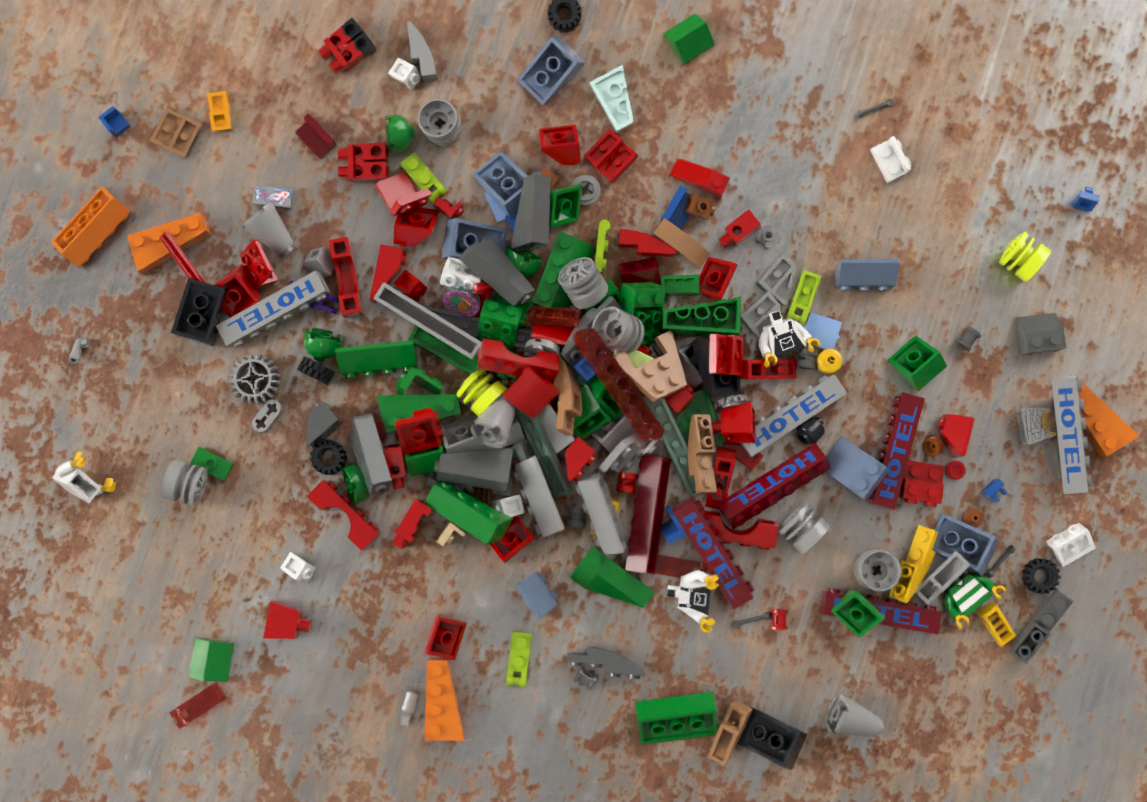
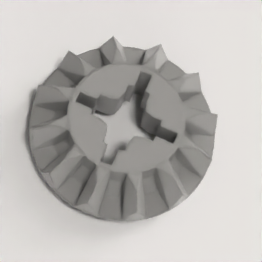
[571,175,601,206]
[717,394,748,409]

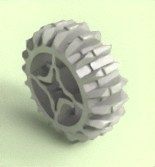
[228,353,281,405]

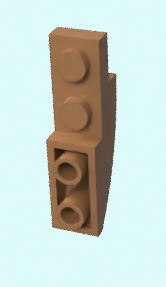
[554,357,582,436]
[688,414,717,494]

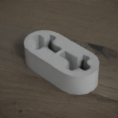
[252,400,283,433]

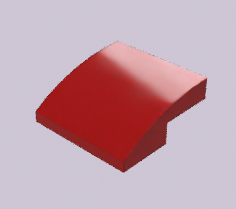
[583,129,638,184]
[531,313,575,345]
[709,334,743,376]
[503,367,560,419]

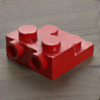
[394,407,444,455]
[900,460,945,507]

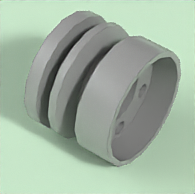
[417,98,462,147]
[558,257,608,309]
[592,307,644,354]
[161,459,208,507]
[778,502,830,554]
[853,550,901,591]

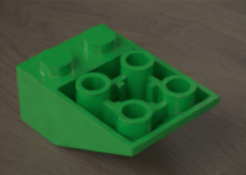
[620,282,666,344]

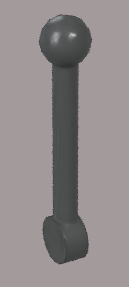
[856,99,893,118]
[986,545,1016,578]
[732,612,771,628]

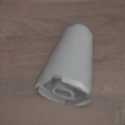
[242,202,294,256]
[471,394,516,448]
[826,694,884,737]

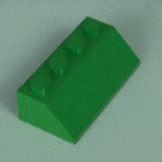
[532,231,595,318]
[335,340,419,378]
[635,692,717,745]

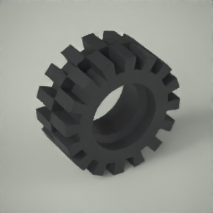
[548,0,581,33]
[297,356,335,385]
[310,440,347,475]
[1022,558,1061,594]

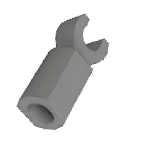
[400,691,419,726]

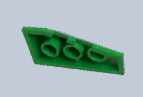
[570,546,654,608]

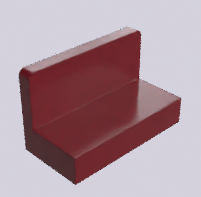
[295,113,337,159]
[618,257,661,285]

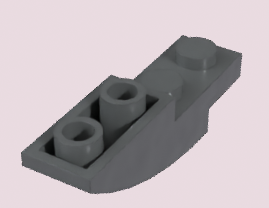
[562,296,622,367]
[1010,588,1074,664]
[567,646,645,679]

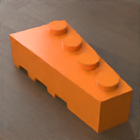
[127,213,211,275]
[1079,382,1139,458]
[425,658,466,741]

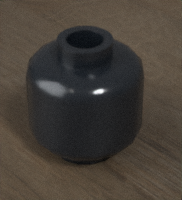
[796,417,825,445]

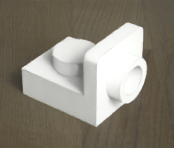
[388,58,422,90]
[492,494,525,517]
[280,552,316,583]

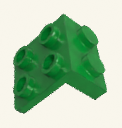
[476,299,523,350]
[395,367,444,395]

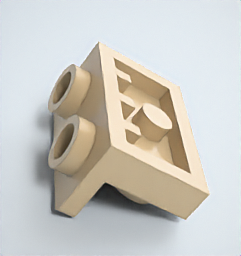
[437,522,467,546]

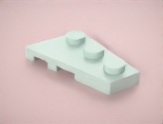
[590,64,634,132]

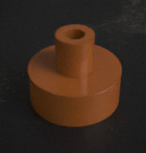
[923,436,944,457]
[962,509,983,528]

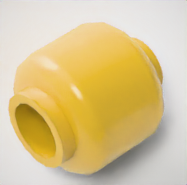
[816,349,843,375]

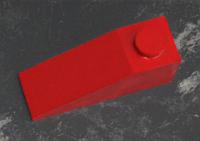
[669,158,730,200]
[369,245,407,304]
[740,360,797,379]
[705,446,736,509]

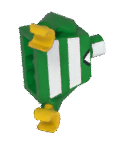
[944,573,1007,630]

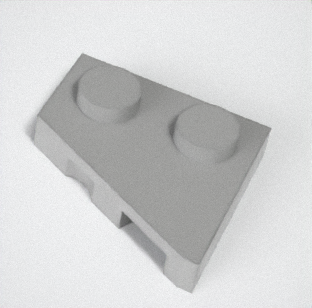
[757,253,797,306]
[740,291,781,340]

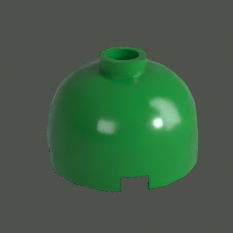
[385,115,415,154]
[504,245,542,278]
[303,328,343,361]
[342,464,371,504]

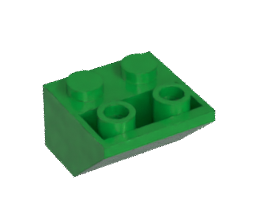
[556,383,612,440]

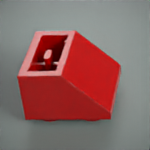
[565,437,596,482]

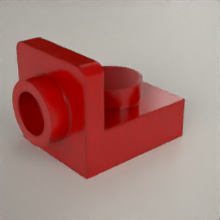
[433,197,464,220]
[393,269,428,302]

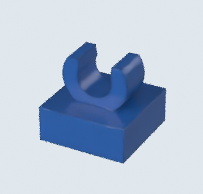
[1073,186,1099,212]
[980,478,1007,502]

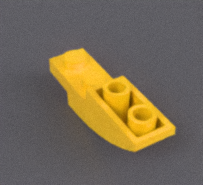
[889,525,938,603]

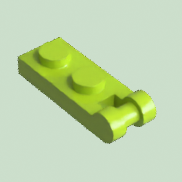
[400,152,448,204]
[595,220,610,274]
[786,270,821,326]
[506,631,532,688]

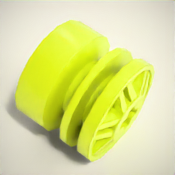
[999,231,1051,282]
[456,369,508,417]

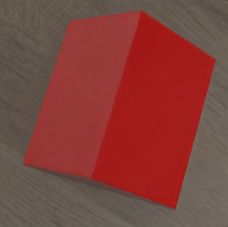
[700,257,738,302]
[490,515,535,563]
[424,614,467,660]

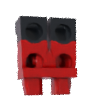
[318,17,377,74]

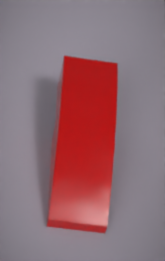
[618,229,676,257]

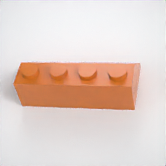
[51,186,130,268]

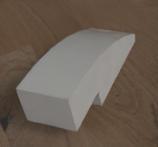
[407,22,438,81]
[915,551,971,605]

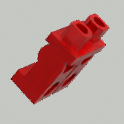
[338,142,389,182]
[392,499,434,549]

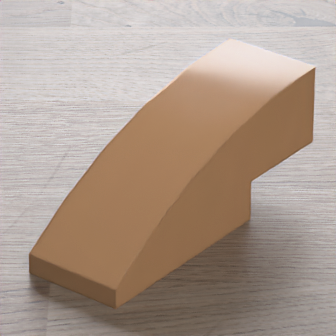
[653,218,710,269]
[708,700,752,766]

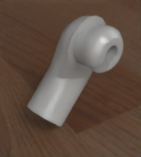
[68,337,89,364]

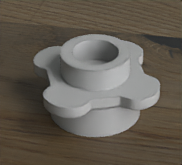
[756,225,779,248]

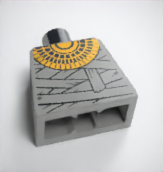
[1016,408,1057,446]

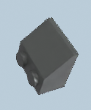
[1016,313,1066,355]
[306,402,344,447]

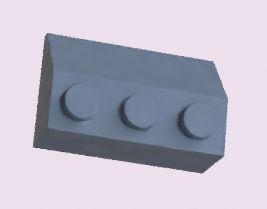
[835,259,900,292]

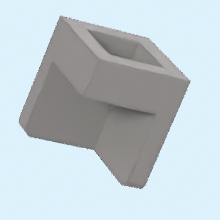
[303,247,335,278]

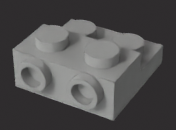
[599,431,648,473]

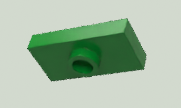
[661,274,700,296]
[190,447,234,481]

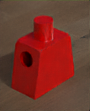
[718,209,761,248]
[711,402,756,443]
[382,443,408,489]
[263,601,312,639]

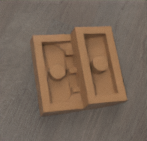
[149,107,202,158]

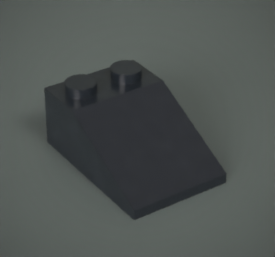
[171,278,226,346]
[693,338,741,397]
[737,706,808,770]

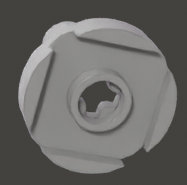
[523,339,562,358]

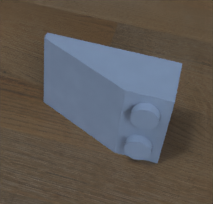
[517,36,586,105]
[472,151,527,218]
[442,218,507,259]
[826,436,889,501]
[932,513,999,576]
[515,572,559,620]

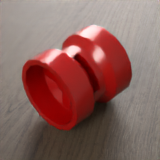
[616,472,637,493]

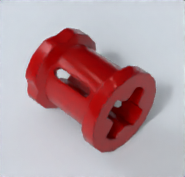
[770,609,789,630]

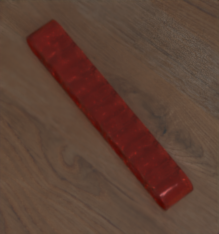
[574,328,664,441]

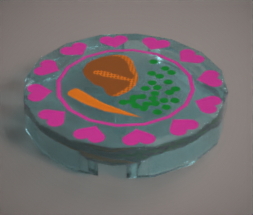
[442,285,481,318]

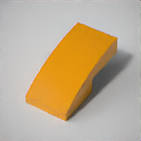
[207,91,232,131]

